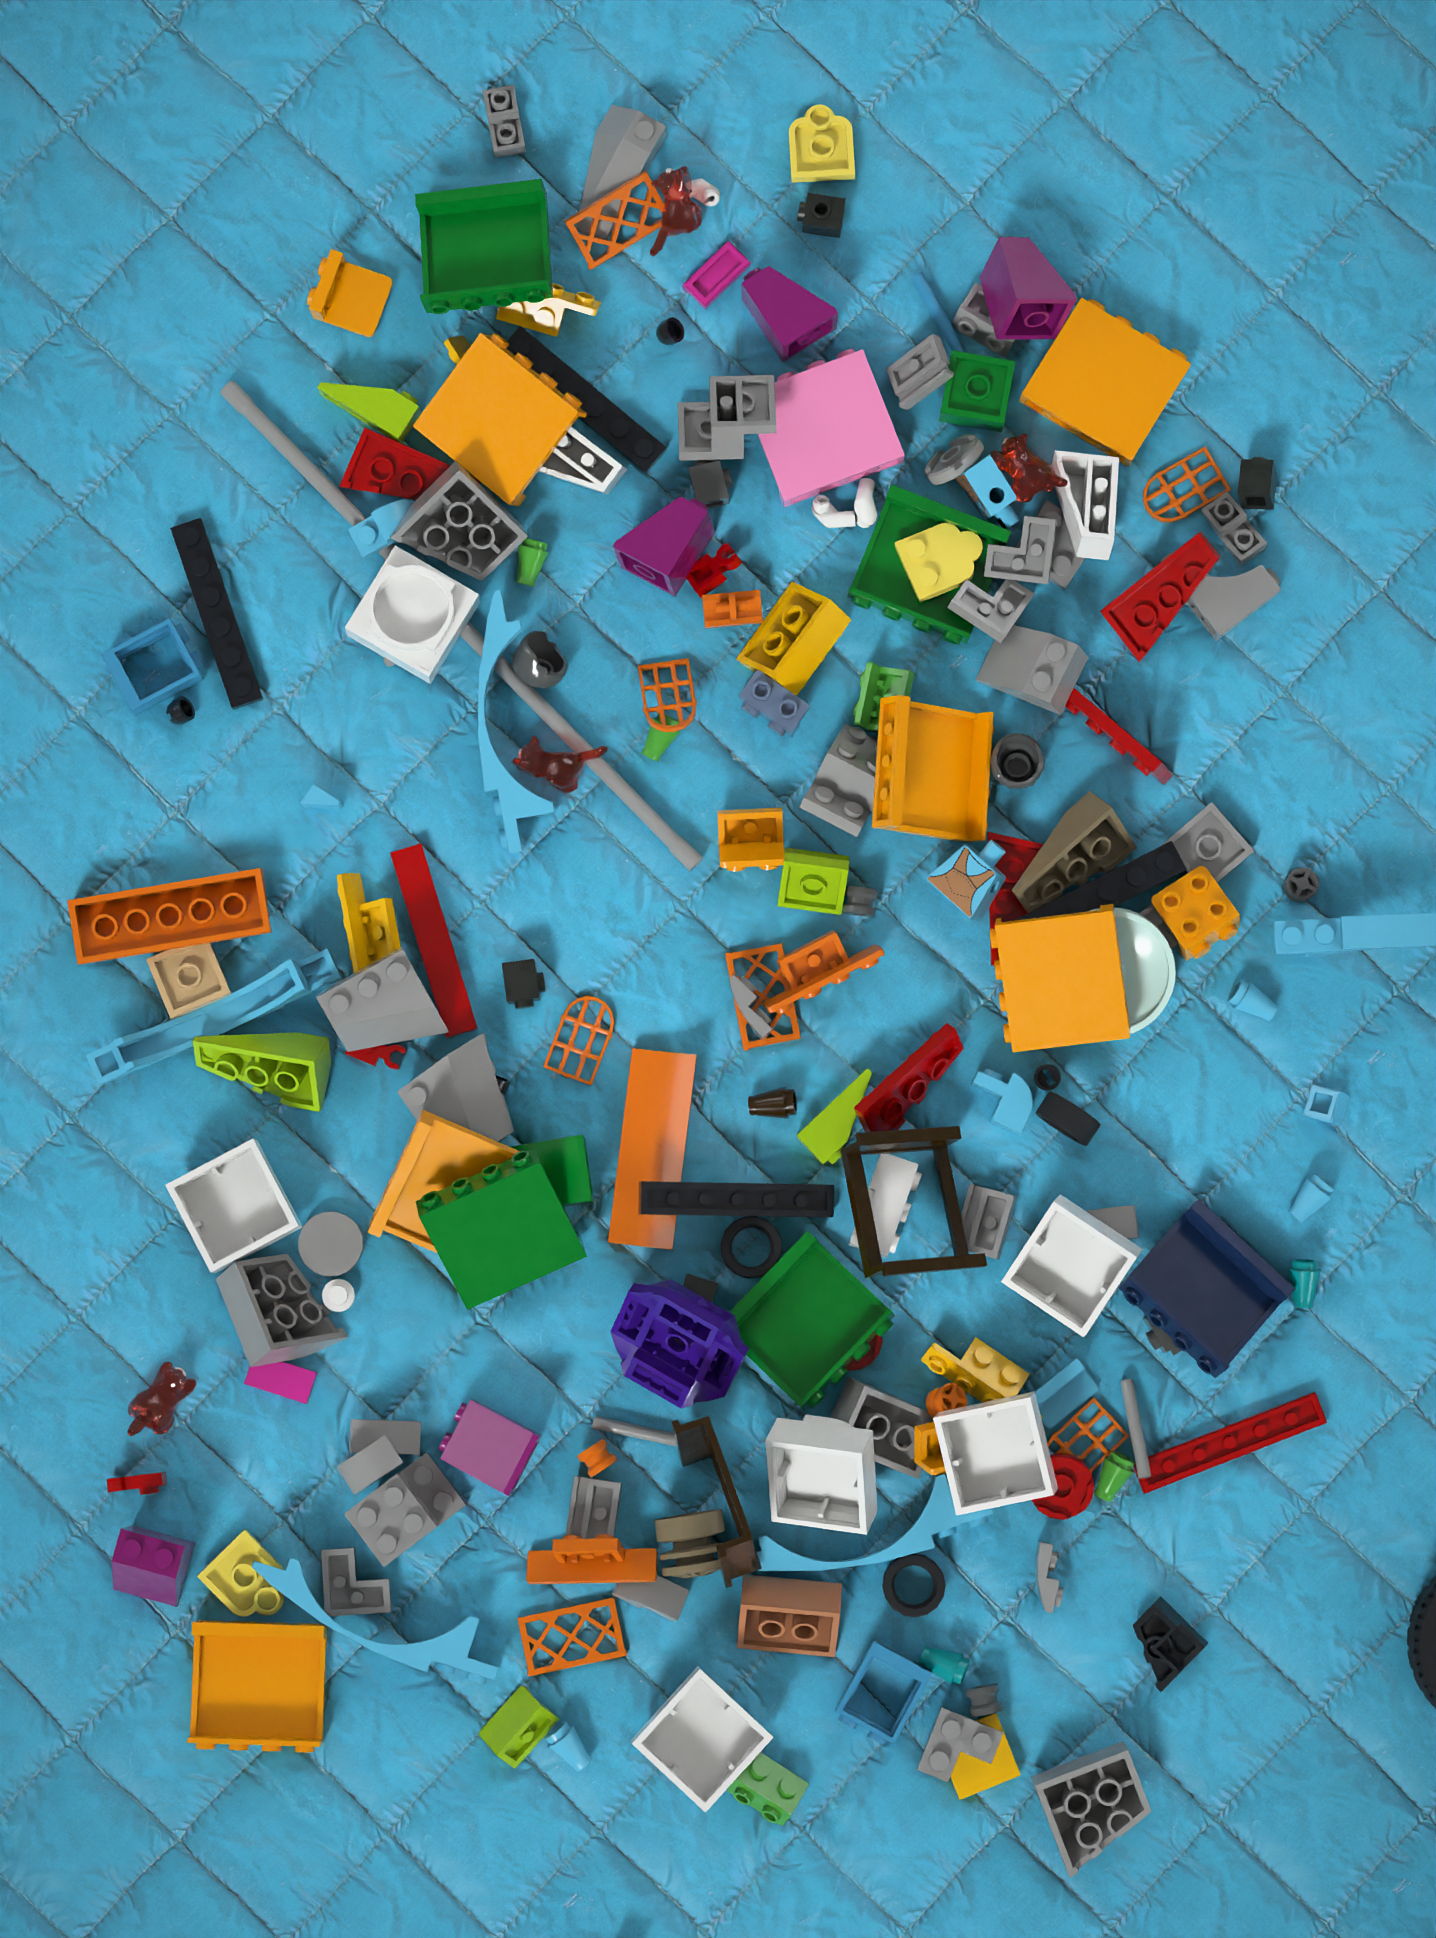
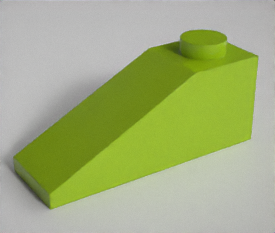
[317,382,421,444]
[796,1068,872,1165]

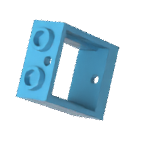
[101,618,205,716]
[835,1639,932,1745]

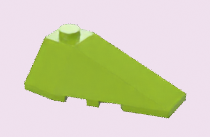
[192,1032,331,1112]

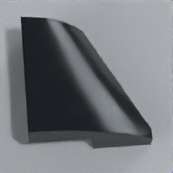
[1133,1596,1208,1692]

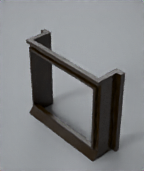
[840,1126,987,1278]
[672,1416,762,1588]

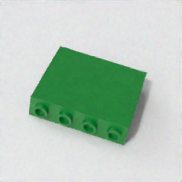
[415,179,553,314]
[847,484,1011,645]
[416,1148,587,1310]
[730,1231,895,1410]

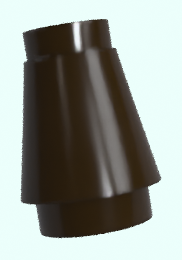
[748,1086,797,1119]

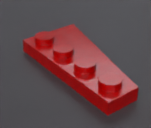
[339,427,482,500]
[1100,532,1221,662]
[1065,688,1172,785]
[987,832,1043,967]
[854,1023,964,1132]

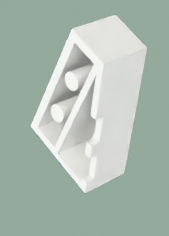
[538,427,627,495]
[1050,450,1119,560]
[848,1154,922,1258]

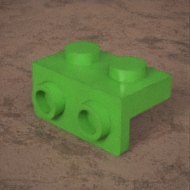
[853,662,914,733]
[727,1752,809,1826]

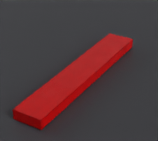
[390,843,478,1039]
[1133,1392,1328,1494]

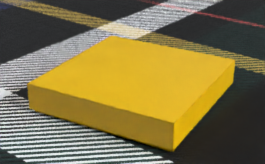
[950,1713,1021,1800]

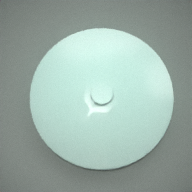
[1090,908,1176,1034]

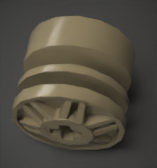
[654,1509,725,1578]

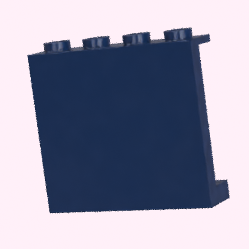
[1118,1199,1296,1378]

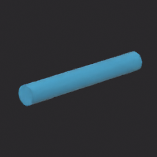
[911,272,967,353]

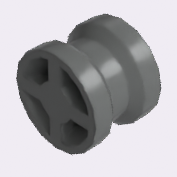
[1283,867,1319,903]
[843,886,878,917]
[966,1683,1003,1717]

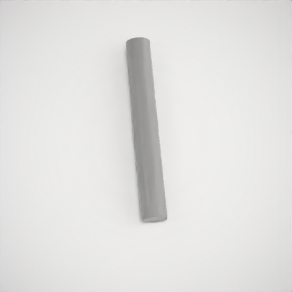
[1120,1379,1151,1479]
[592,1416,677,1447]

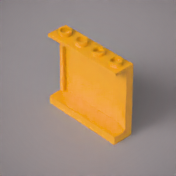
[1019,297,1191,467]
[413,333,587,506]
[872,695,994,843]
[990,904,1131,1052]
[368,1110,520,1253]
[187,1620,328,1752]

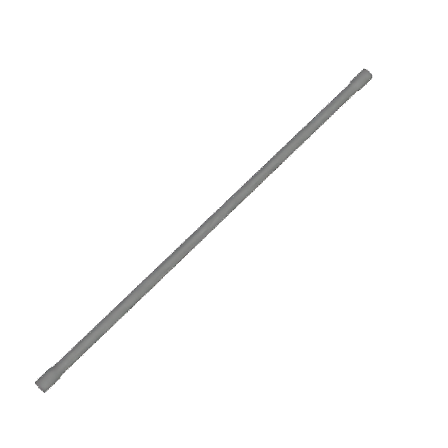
[220,380,703,872]

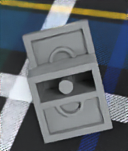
[677,375,776,461]
[799,723,878,837]
[344,1452,467,1567]

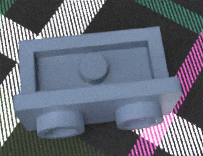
[739,670,809,737]

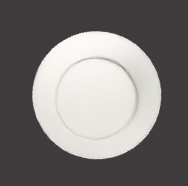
[322,1279,355,1312]

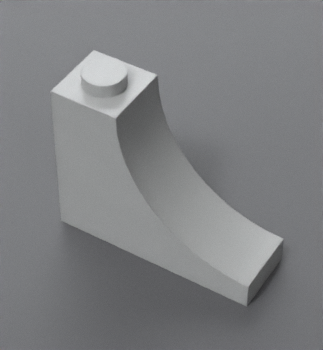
[1158,552,1281,642]

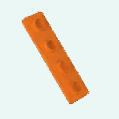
[762,930,885,1014]
[526,1534,658,1584]

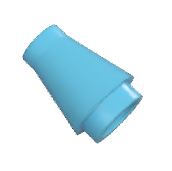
[1227,979,1278,1021]
[1288,1173,1335,1223]
[545,1721,592,1772]

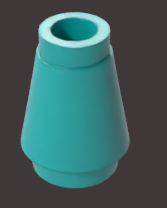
[1288,1259,1321,1308]
[919,1646,970,1685]

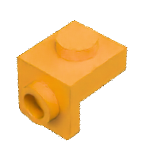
[914,1421,946,1475]

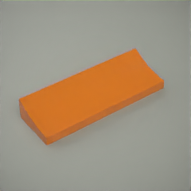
[67,868,272,965]
[608,1048,697,1251]

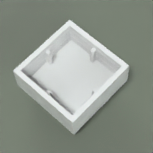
[345,545,480,684]
[165,1139,302,1273]
[1001,1194,1143,1337]
[933,1391,1058,1516]
[765,1415,878,1535]
[630,1666,773,1813]

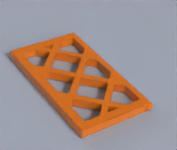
[564,171,673,270]
[725,943,801,1051]
[517,1597,627,1677]

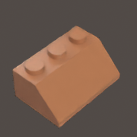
[737,1574,842,1657]

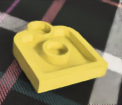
[789,104,855,183]
[894,523,983,603]
[197,1529,284,1617]

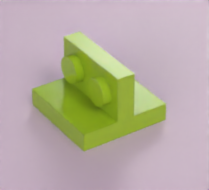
[777,847,850,915]

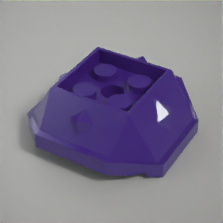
[610,1279,749,1409]

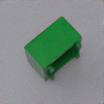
[939,350,1015,432]

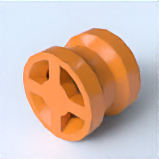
[925,1383,967,1418]
[576,1438,618,1478]

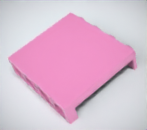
[757,349,905,508]

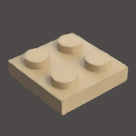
[146,943,232,1020]

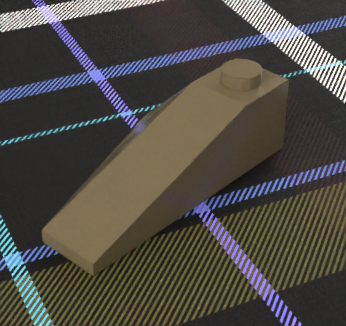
[1012,791,1137,913]

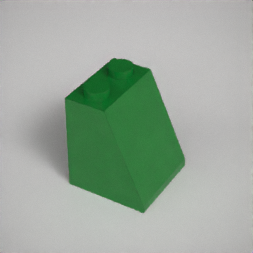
[511,1135,594,1207]

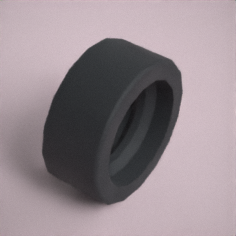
[1035,1091,1101,1146]
[721,1216,782,1278]
[882,1553,946,1617]

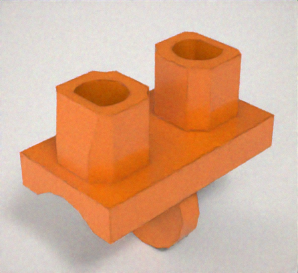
[702,590,763,629]

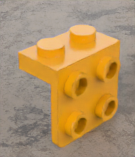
[307,249,393,337]
[717,807,785,872]
[1151,866,1240,961]

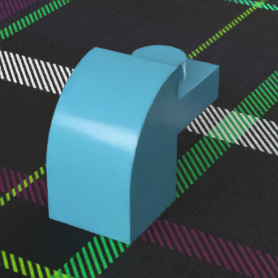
[348,499,415,559]
[971,1069,1033,1135]

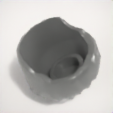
[512,631,568,689]
[990,733,1045,789]

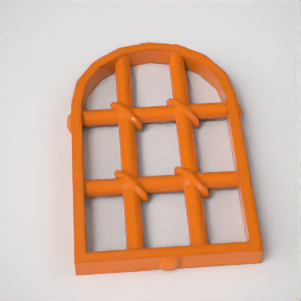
[1142,447,1231,523]
[638,658,697,732]
[543,996,614,1086]
[1047,1397,1129,1474]

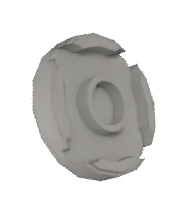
[925,434,984,485]
[298,1211,364,1276]

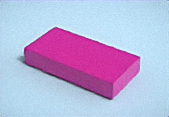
[683,241,751,309]
[244,1362,317,1404]

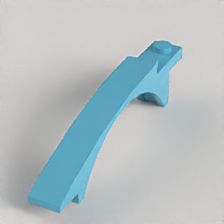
[478,590,555,854]
[1272,913,1436,957]
[86,948,342,1085]
[756,1474,993,1571]
[252,1558,499,1684]

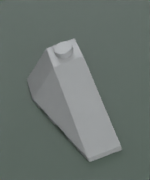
[576,105,667,245]

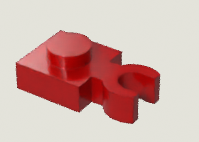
[686,543,742,599]
[345,1045,407,1070]
[107,1472,167,1495]

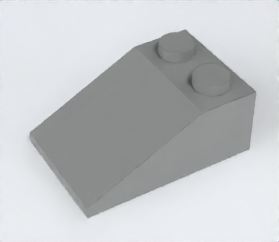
[975,625,1089,715]
[830,1376,934,1479]

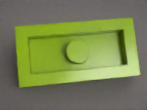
[479,1685,559,1769]

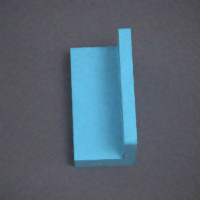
[1033,1358,1099,1429]

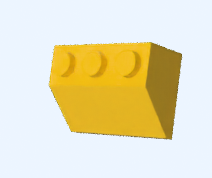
[736,582,852,696]

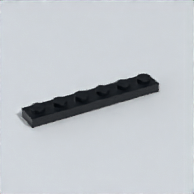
[507,326,667,474]
[170,518,264,710]
[1014,841,1187,921]
[638,1181,834,1217]

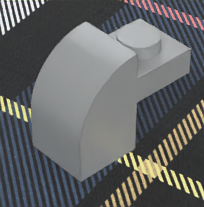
[337,1435,403,1495]

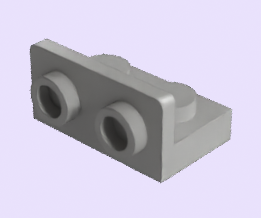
[952,283,1016,357]

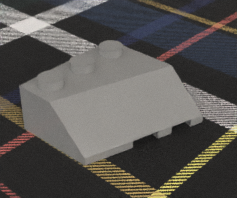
[390,461,528,581]
[316,947,449,1052]
[397,1033,514,1142]
[216,1254,348,1367]
[1031,1741,1152,1878]

